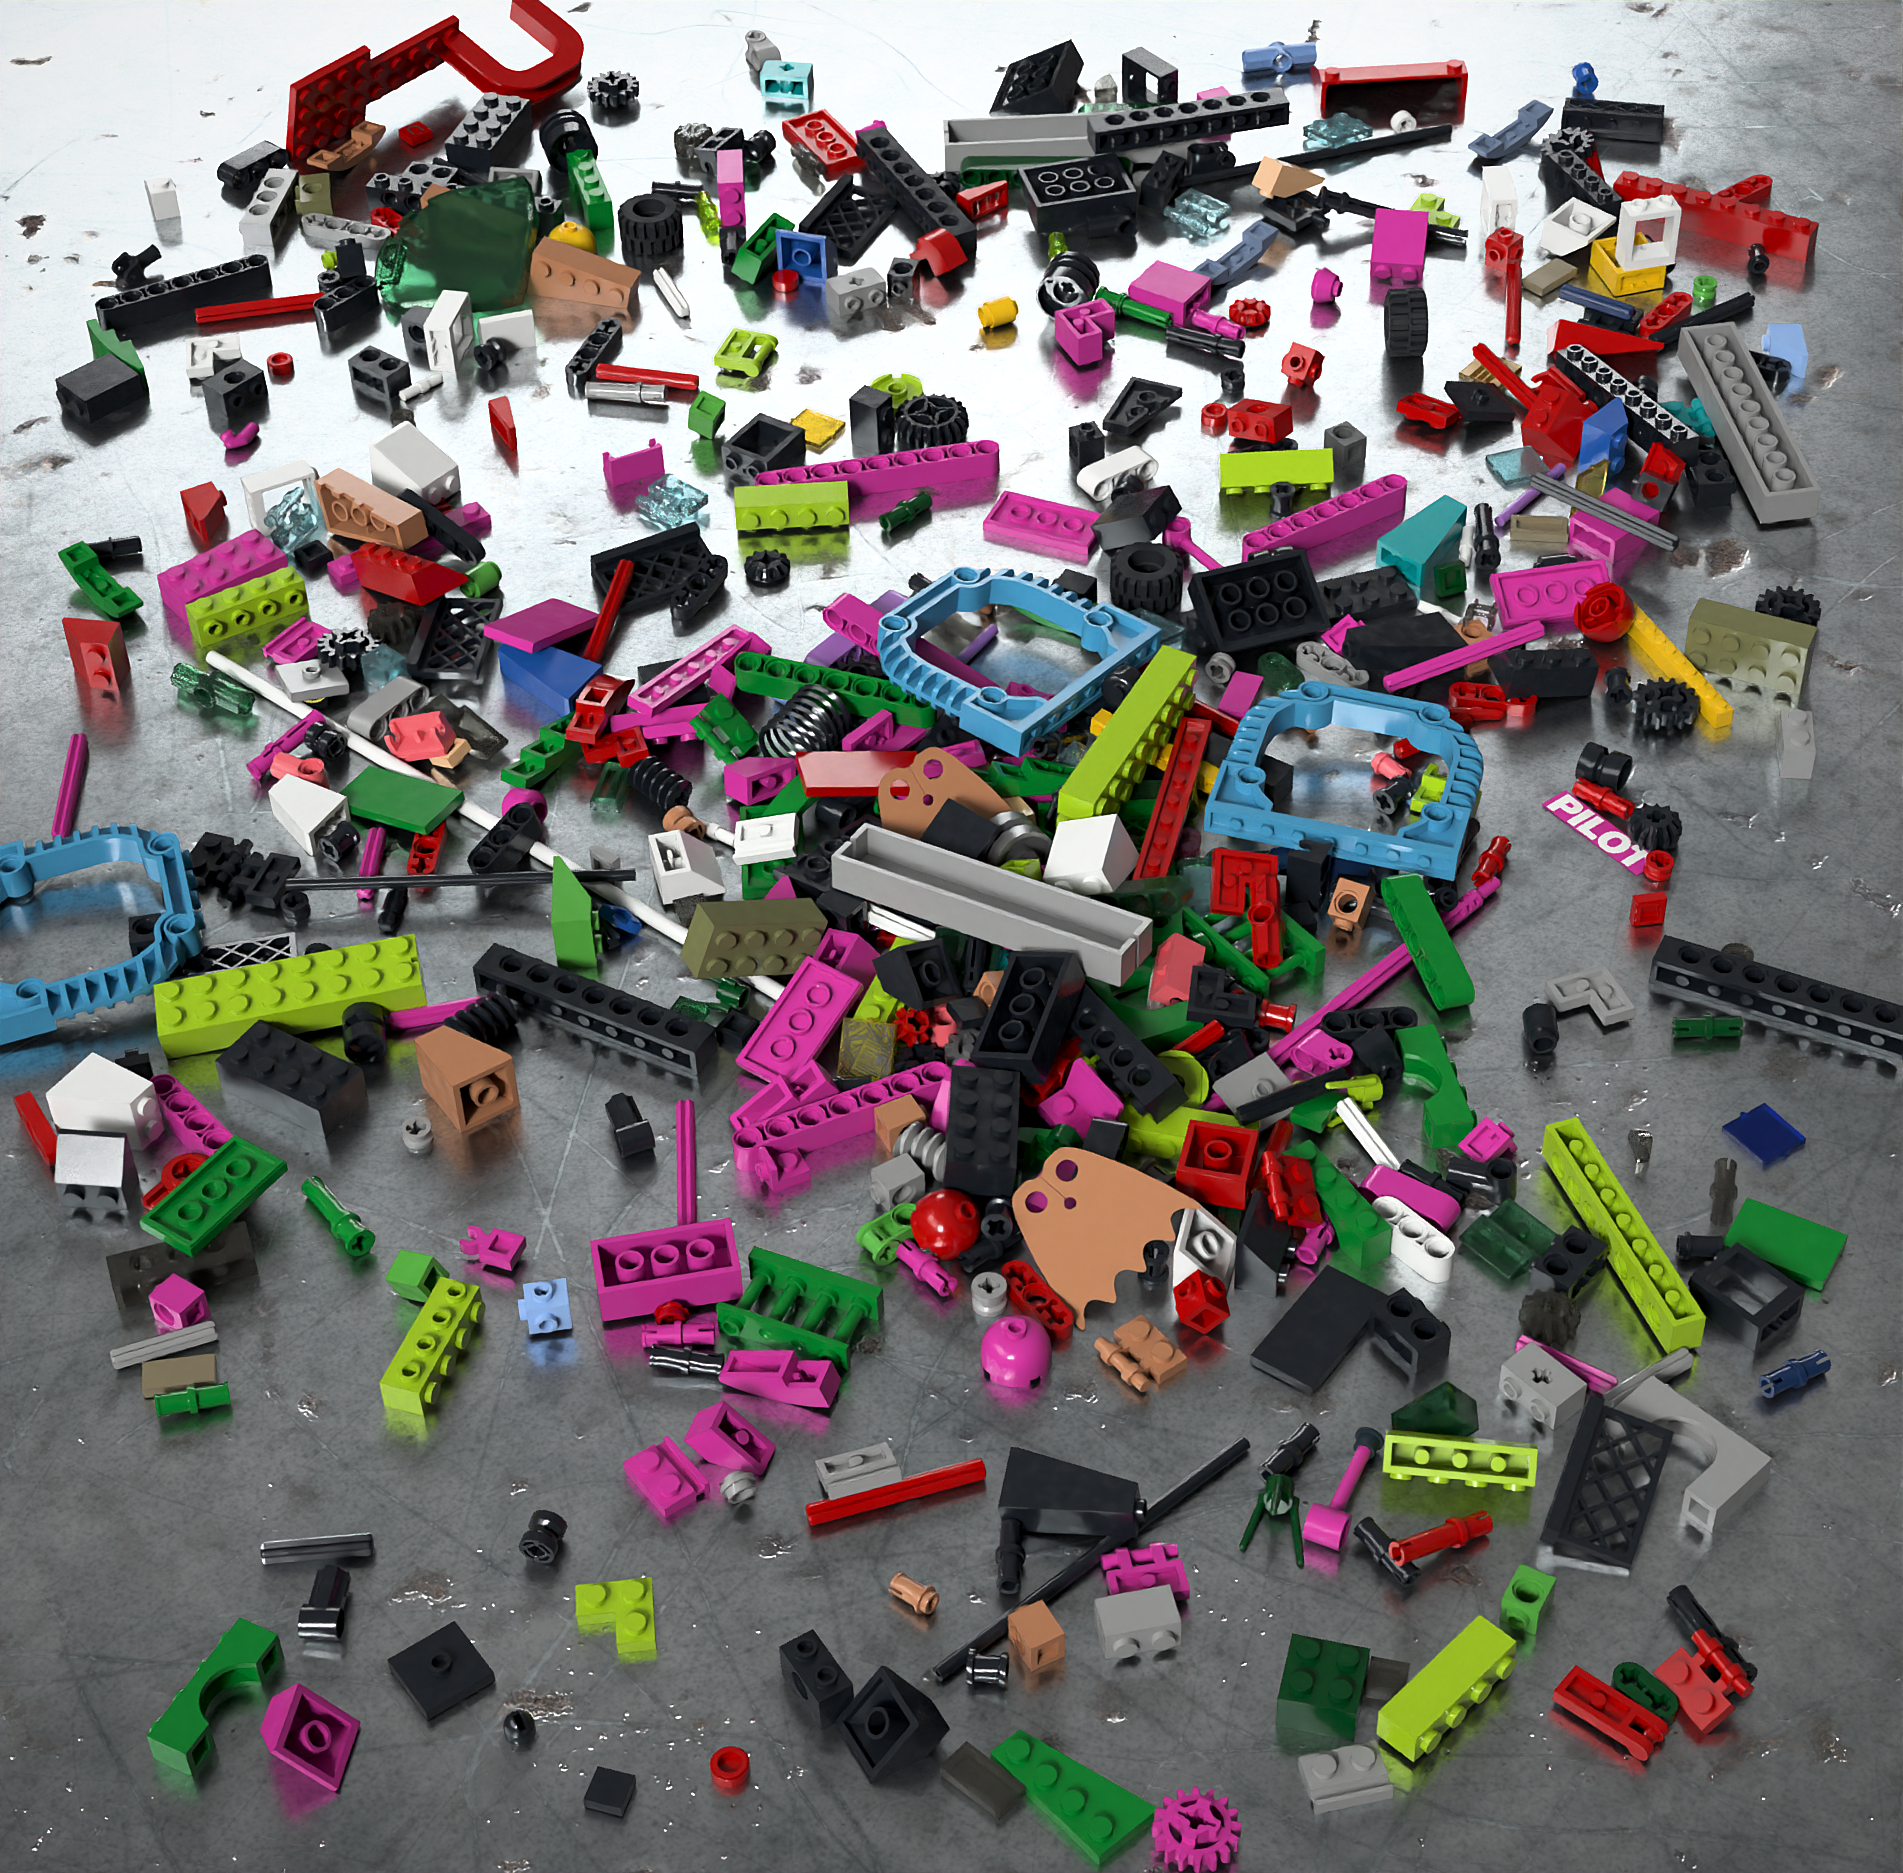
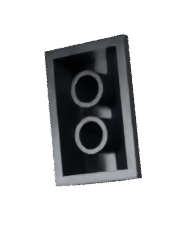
[1487,648,1600,699]

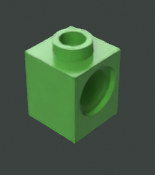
[688,390,726,440]
[1499,1563,1557,1635]

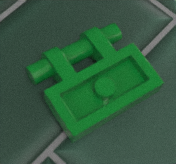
[689,692,758,765]

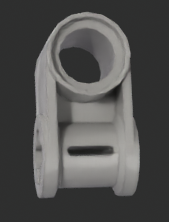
[745,30,782,71]

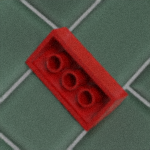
[350,542,469,606]

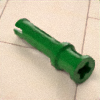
[1094,286,1173,329]
[302,1176,375,1256]

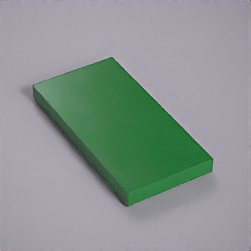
[339,765,465,835]
[740,805,806,899]
[139,1134,288,1258]

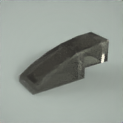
[419,694,509,760]

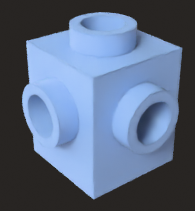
[518,1278,573,1334]

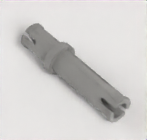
[585,381,668,403]

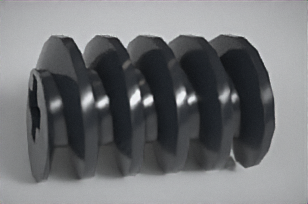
[626,755,693,812]
[443,990,519,1043]

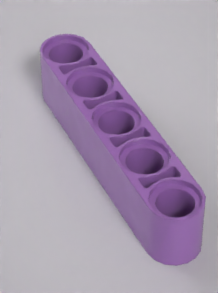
[803,589,910,669]

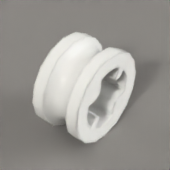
[1391,110,1416,133]

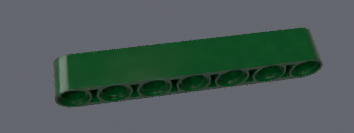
[959,156,1134,189]

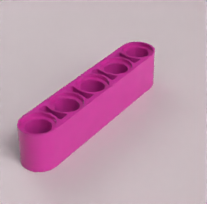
[149,1074,233,1157]

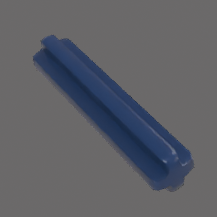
[1559,284,1635,321]

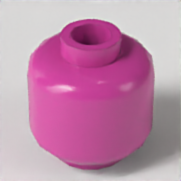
[501,787,548,824]

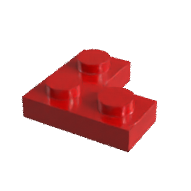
[580,725,650,768]
[1209,848,1278,917]

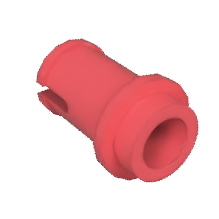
[1371,752,1412,780]

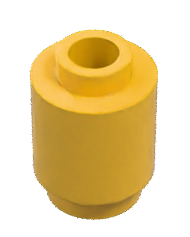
[978,295,1019,328]

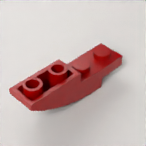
[566,674,635,744]

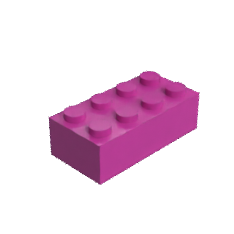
[157,528,288,627]
[590,1218,743,1322]

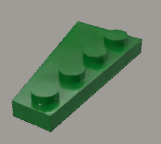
[990,1729,1157,1865]

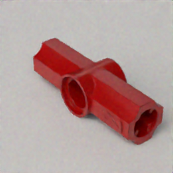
[1247,874,1286,970]
[1019,1034,1084,1108]

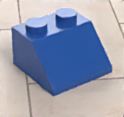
[775,229,838,283]
[1578,397,1628,481]

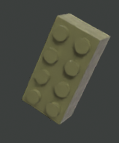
[1684,598,1818,695]
[680,898,828,979]

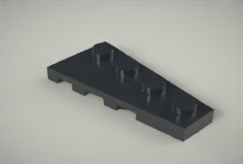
[773,814,882,898]

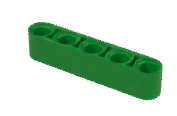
[1381,872,1475,1010]

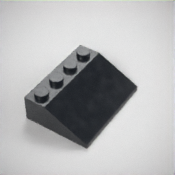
[989,39,1085,117]
[1017,153,1136,234]
[1187,549,1332,654]

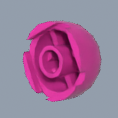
[980,1315,1052,1387]

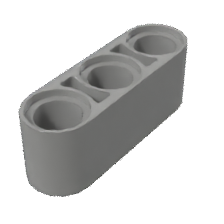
[347,675,430,742]

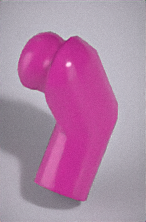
[220,422,260,449]

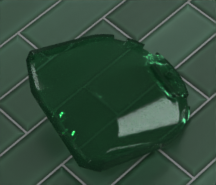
[374,176,539,315]

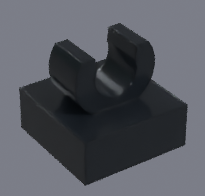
[115,1047,154,1080]

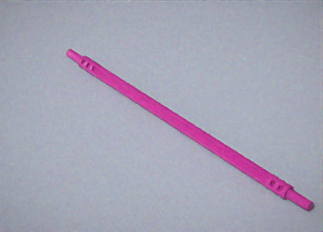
[1199,877,1501,1113]

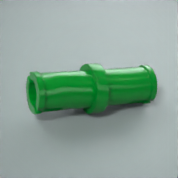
[154,1381,231,1418]

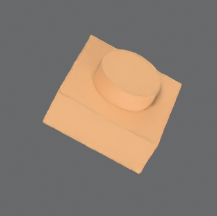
[429,738,472,768]

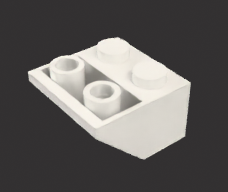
[648,830,726,905]

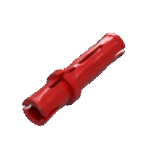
[1389,1510,1493,1566]

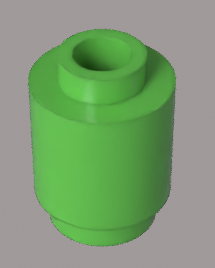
[459,560,502,598]

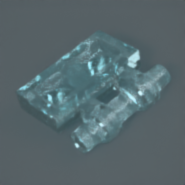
[1164,188,1231,233]
[635,473,709,526]
[263,486,319,559]

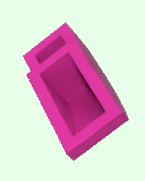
[729,1059,840,1130]
[718,1350,841,1408]

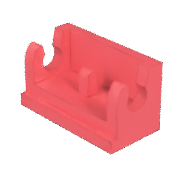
[384,711,457,762]
[1149,932,1206,1006]

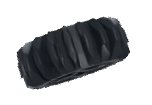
[895,393,969,449]

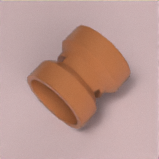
[663,805,706,841]

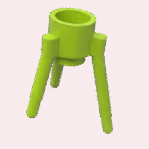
[1293,1074,1383,1128]

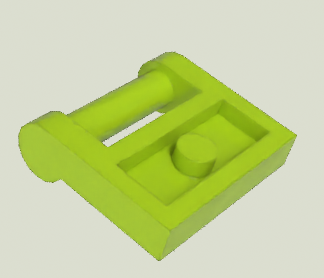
[714,328,778,377]

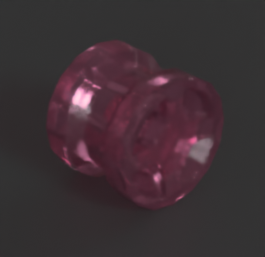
[1174,827,1201,867]

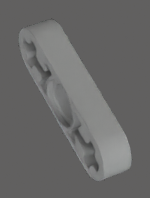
[1296,641,1369,691]

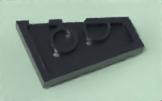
[1102,376,1183,436]

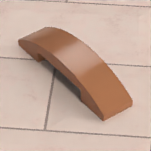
[307,120,386,171]

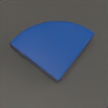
[599,904,643,934]

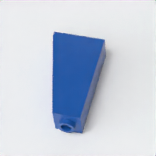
[497,643,603,717]

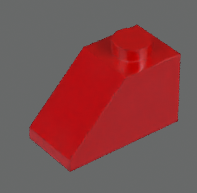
[180,481,227,543]

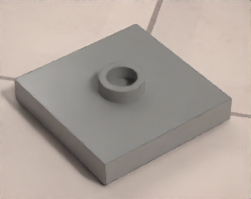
[275,659,349,703]
[1212,1052,1295,1136]

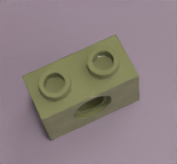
[295,173,334,217]

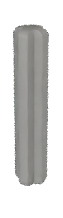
[110,1320,218,1370]
[1603,1347,1694,1409]

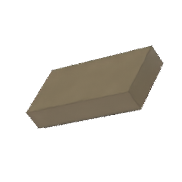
[1522,258,1577,297]
[1510,514,1569,543]
[141,1353,217,1398]

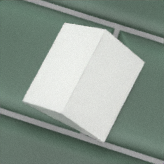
[477,309,537,351]
[1173,1198,1238,1292]

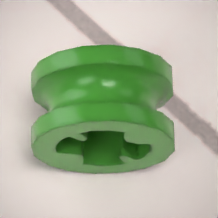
[1692,275,1718,300]

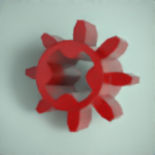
[890,1007,934,1048]

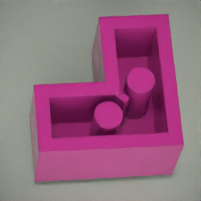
[1055,298,1115,366]

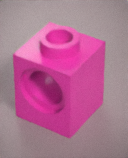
[148,1273,210,1330]

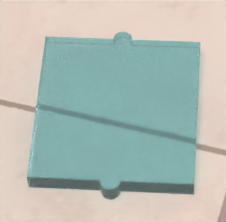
[1485,445,1550,486]

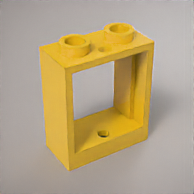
[1590,232,1666,297]

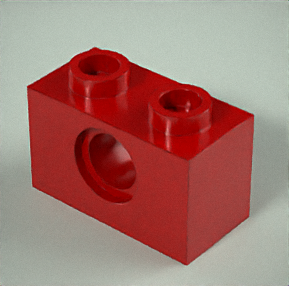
[1227,398,1294,444]

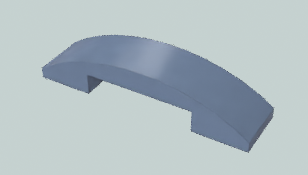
[1468,99,1554,159]
[1192,219,1279,285]

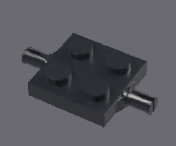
[1258,190,1331,232]

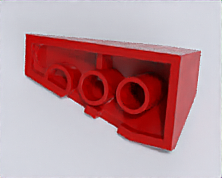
[1546,319,1665,361]

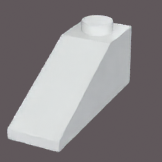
[143,174,181,221]

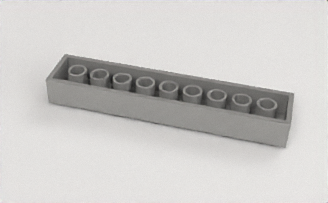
[1677,321,1821,523]

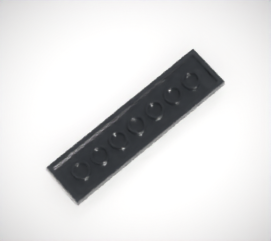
[1177,565,1417,658]

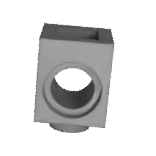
[869,1152,926,1211]

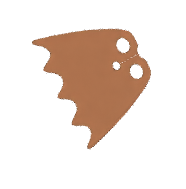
[878,747,1013,841]
[1012,1147,1201,1330]

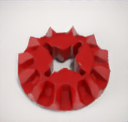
[1229,297,1271,327]
[161,1153,209,1193]

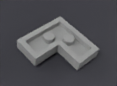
[1544,965,1636,1026]

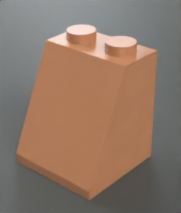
[414,1025,520,1133]

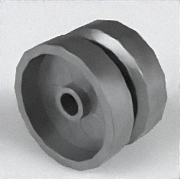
[981,811,1053,867]

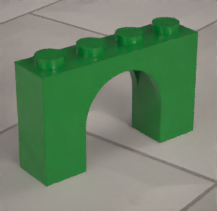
[1085,954,1204,1055]

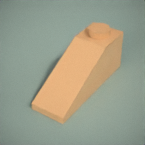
[1252,155,1325,199]

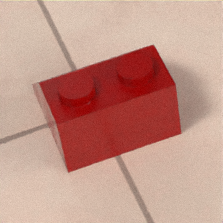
[1521,384,1594,462]
[62,617,131,691]

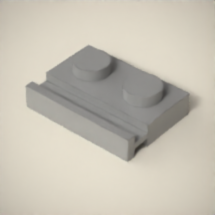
[815,1442,902,1501]
[1298,1740,1394,1815]

